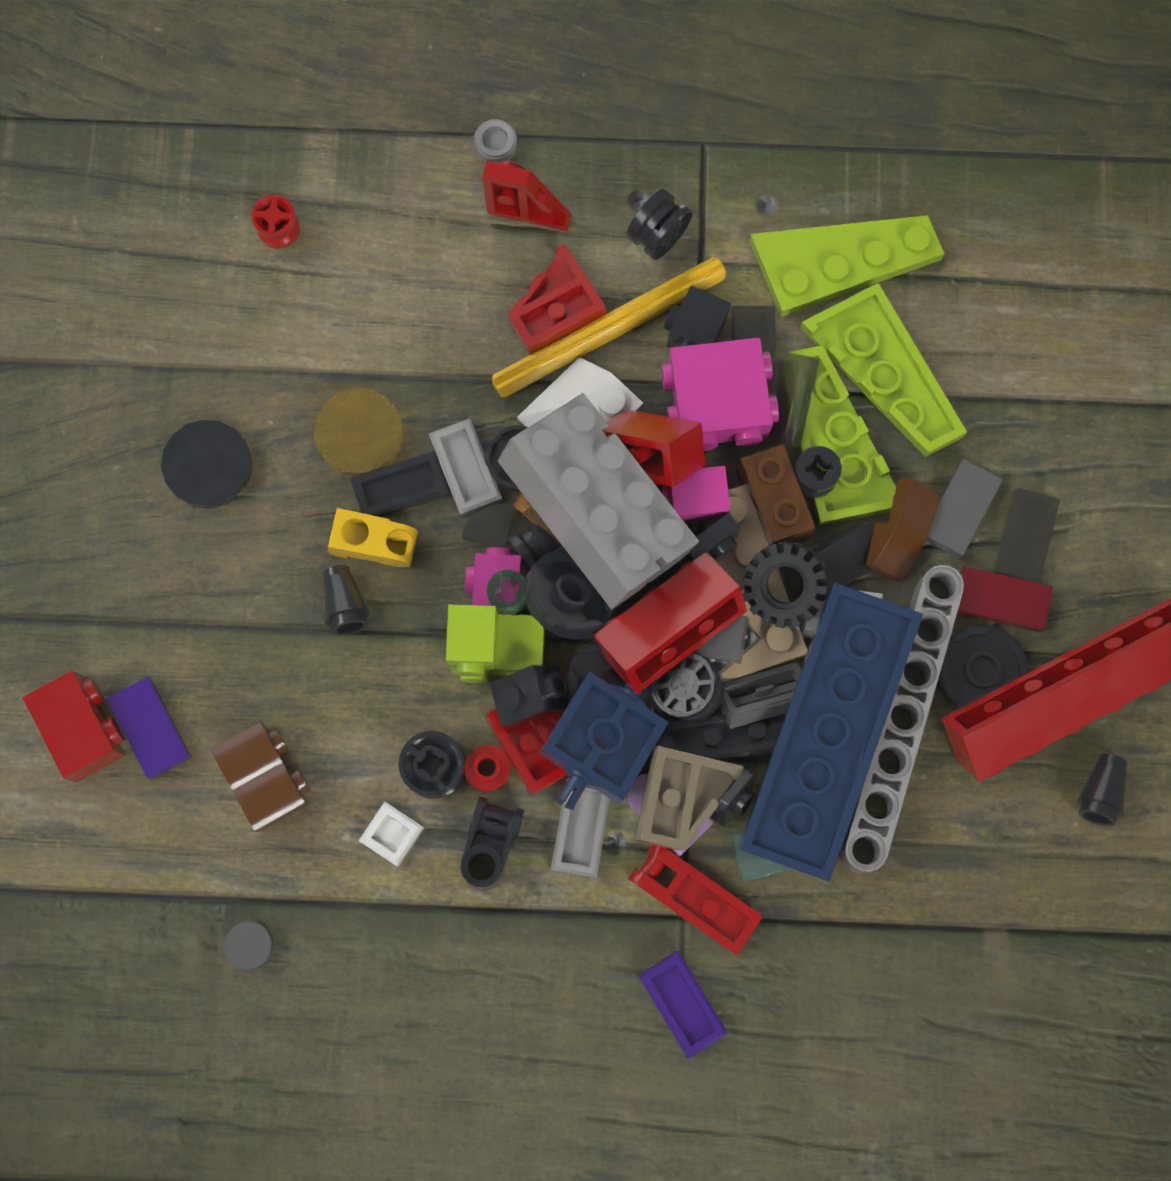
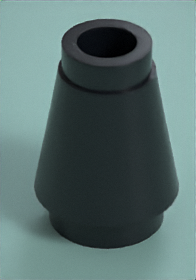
[323,565,370,636]
[1077,753,1128,826]

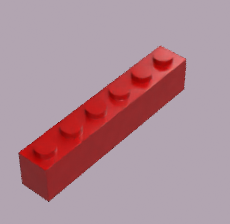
[942,598,1171,782]

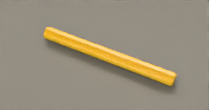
[492,257,726,398]

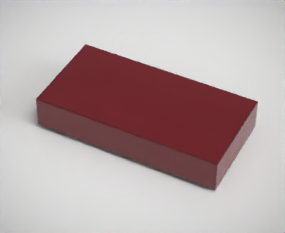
[957,566,1053,633]

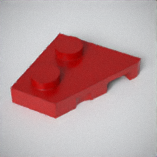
[482,161,572,232]
[508,244,607,355]
[484,709,568,797]

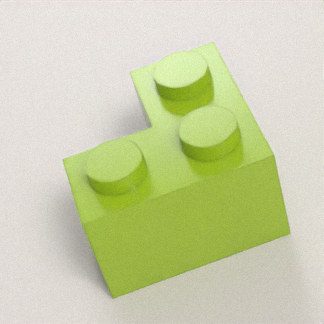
[446,604,545,683]

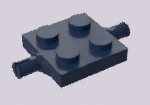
[539,671,669,810]

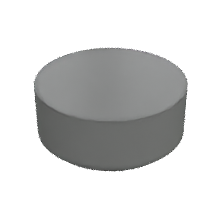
[474,119,517,163]

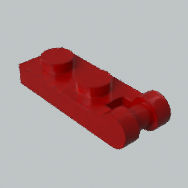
[628,844,763,956]

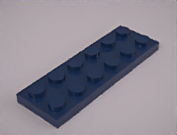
[738,582,923,882]

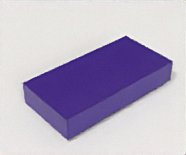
[106,676,192,780]
[638,951,728,1059]

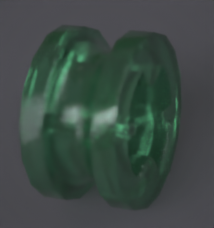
[486,570,526,615]

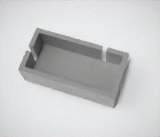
[498,393,699,609]

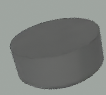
[224,922,274,970]

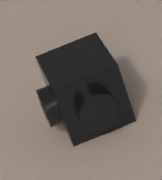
[663,286,731,348]

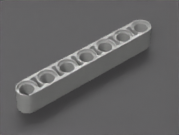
[839,565,964,873]

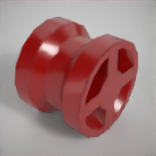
[251,194,300,249]

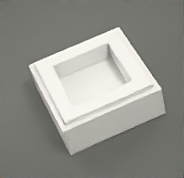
[359,802,424,867]

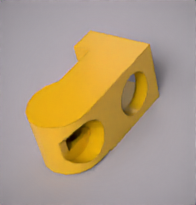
[328,508,418,567]

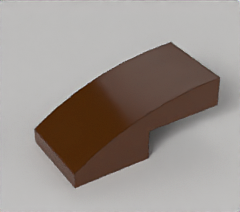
[866,478,940,581]

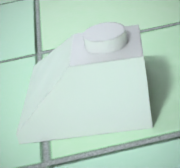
[517,357,643,427]

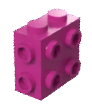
[661,338,779,451]

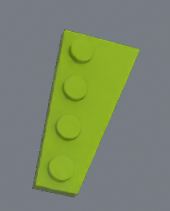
[749,215,944,317]
[800,283,967,457]
[778,345,896,527]

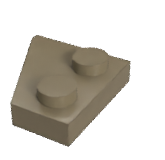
[635,746,744,851]

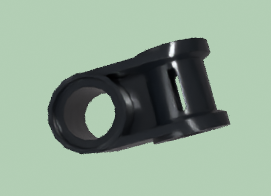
[460,796,525,891]

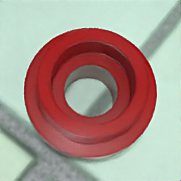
[464,745,511,792]

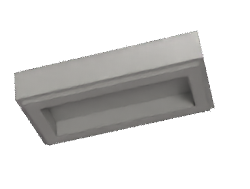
[429,418,503,518]
[551,778,610,878]

